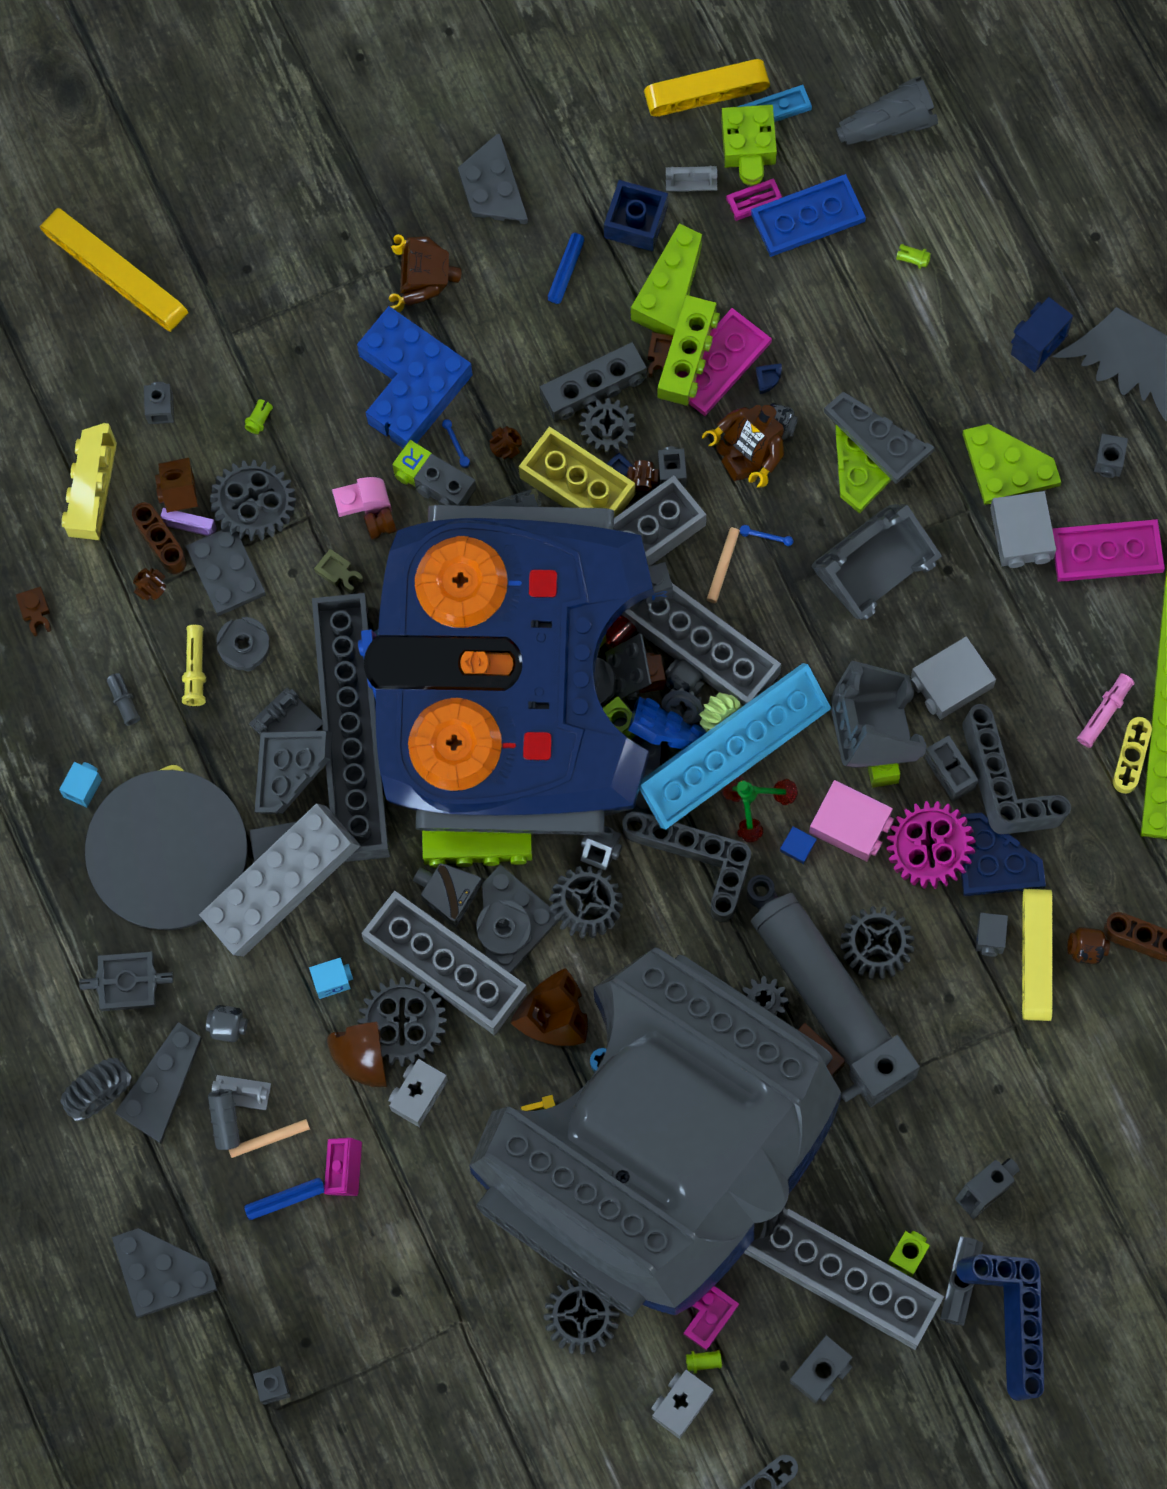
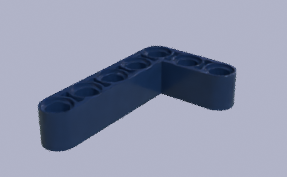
[956,1254,1044,1401]

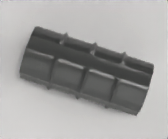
[208,1089,240,1150]

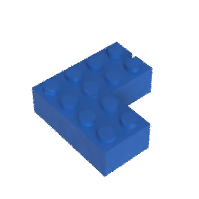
[357,306,473,449]

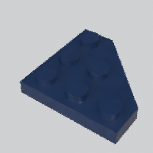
[959,813,1046,896]

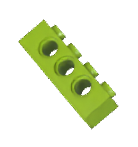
[657,295,720,406]

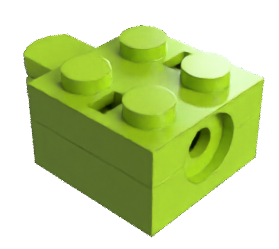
[721,105,777,186]

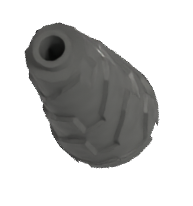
[836,76,938,145]

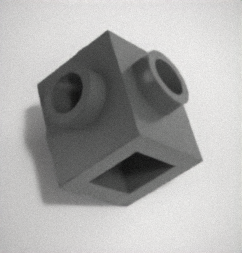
[580,826,622,870]

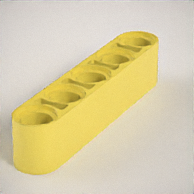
[1022,889,1052,1021]

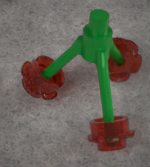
[722,776,798,842]

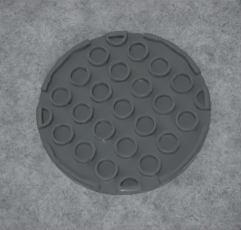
[85,770,248,930]

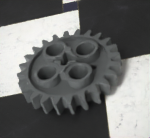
[210,460,296,541]
[358,977,447,1067]

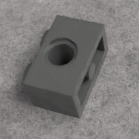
[789,1335,853,1404]

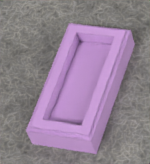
[161,508,217,536]

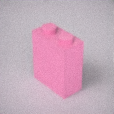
[809,780,894,862]

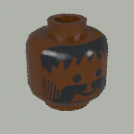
[1067,927,1110,965]

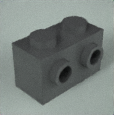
[414,454,476,506]

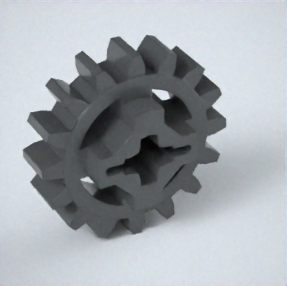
[579,398,636,455]

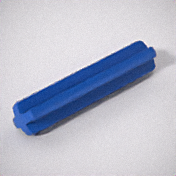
[548,233,584,304]
[244,1178,325,1220]

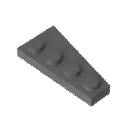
[824,392,935,484]

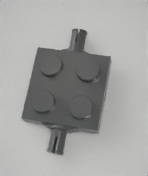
[79,952,174,1011]

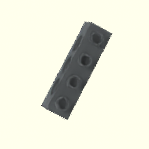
[539,342,647,422]

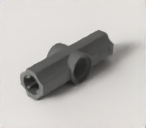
[940,1237,983,1326]

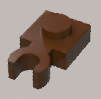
[648,332,673,378]
[716,440,759,481]
[16,586,51,636]

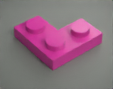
[683,1286,739,1351]

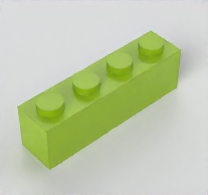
[422,831,533,868]

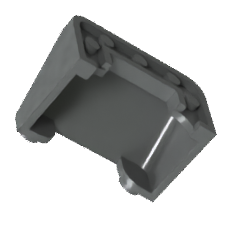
[811,504,942,620]
[831,661,926,768]

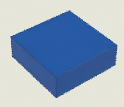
[780,826,817,864]

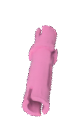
[1077,673,1135,748]

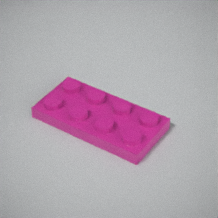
[676,308,772,416]
[1052,519,1165,582]

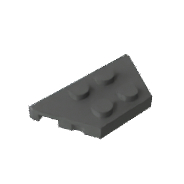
[458,134,528,224]

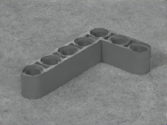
[962,704,1071,834]
[622,811,751,923]

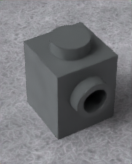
[144,382,174,424]

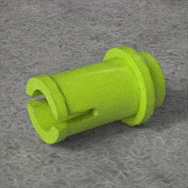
[896,244,931,269]
[245,399,273,434]
[686,1350,722,1374]

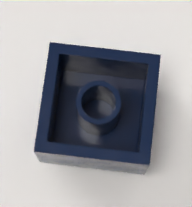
[604,180,668,251]
[1011,297,1073,373]

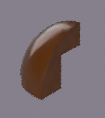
[510,968,588,1046]
[327,1022,387,1087]

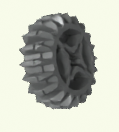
[549,866,623,939]
[841,906,915,980]
[60,1058,132,1121]
[544,1279,620,1355]

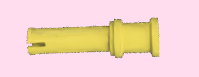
[182,625,206,706]

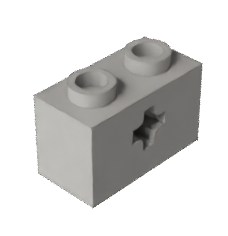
[388,1059,448,1128]
[651,1370,713,1439]

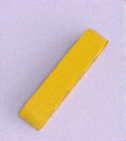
[644,59,770,117]

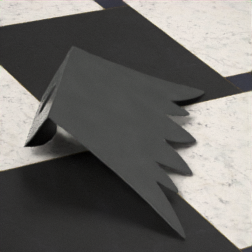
[1052,307,1167,421]

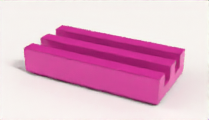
[726,178,782,221]

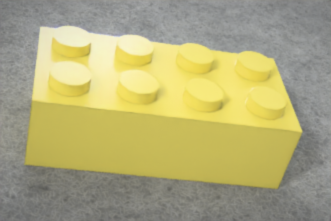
[519,426,635,518]

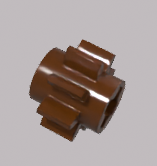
[489,426,522,459]
[627,460,659,492]
[133,568,166,601]

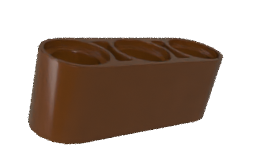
[132,502,187,574]
[1103,912,1167,962]

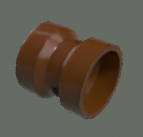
[363,507,397,540]

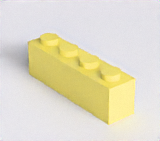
[62,423,117,540]

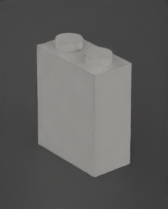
[990,491,1056,568]
[910,636,996,720]

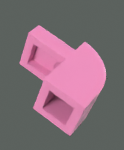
[332,477,392,517]

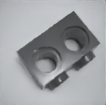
[924,735,978,802]

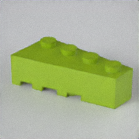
[631,223,702,336]

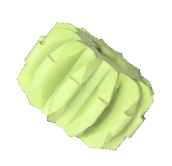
[699,692,743,732]

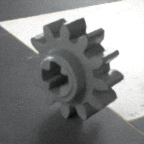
[743,976,789,1016]

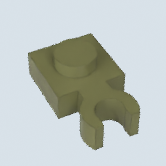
[314,549,363,593]

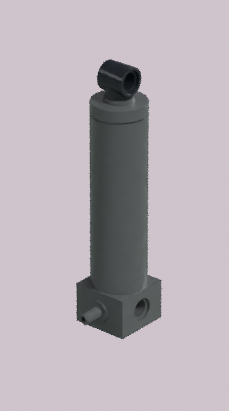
[747,875,920,1108]

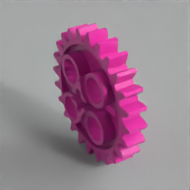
[886,801,976,889]

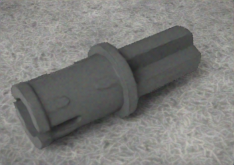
[107,673,141,726]

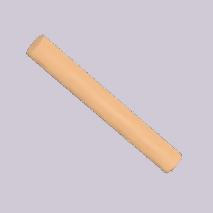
[706,527,740,603]
[228,1119,310,1158]

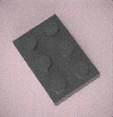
[186,527,266,616]

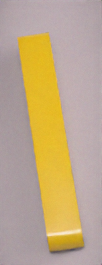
[40,208,188,332]

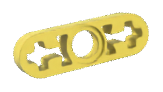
[1113,717,1152,794]

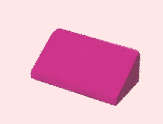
[324,1138,362,1196]

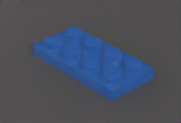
[751,174,866,257]

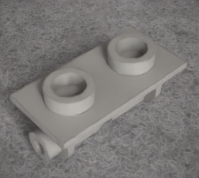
[666,166,717,192]
[212,1075,271,1110]

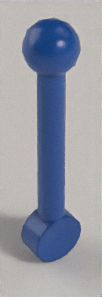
[442,419,470,468]
[740,525,794,546]

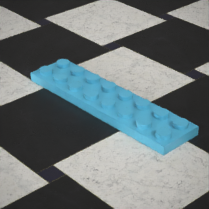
[638,663,832,829]

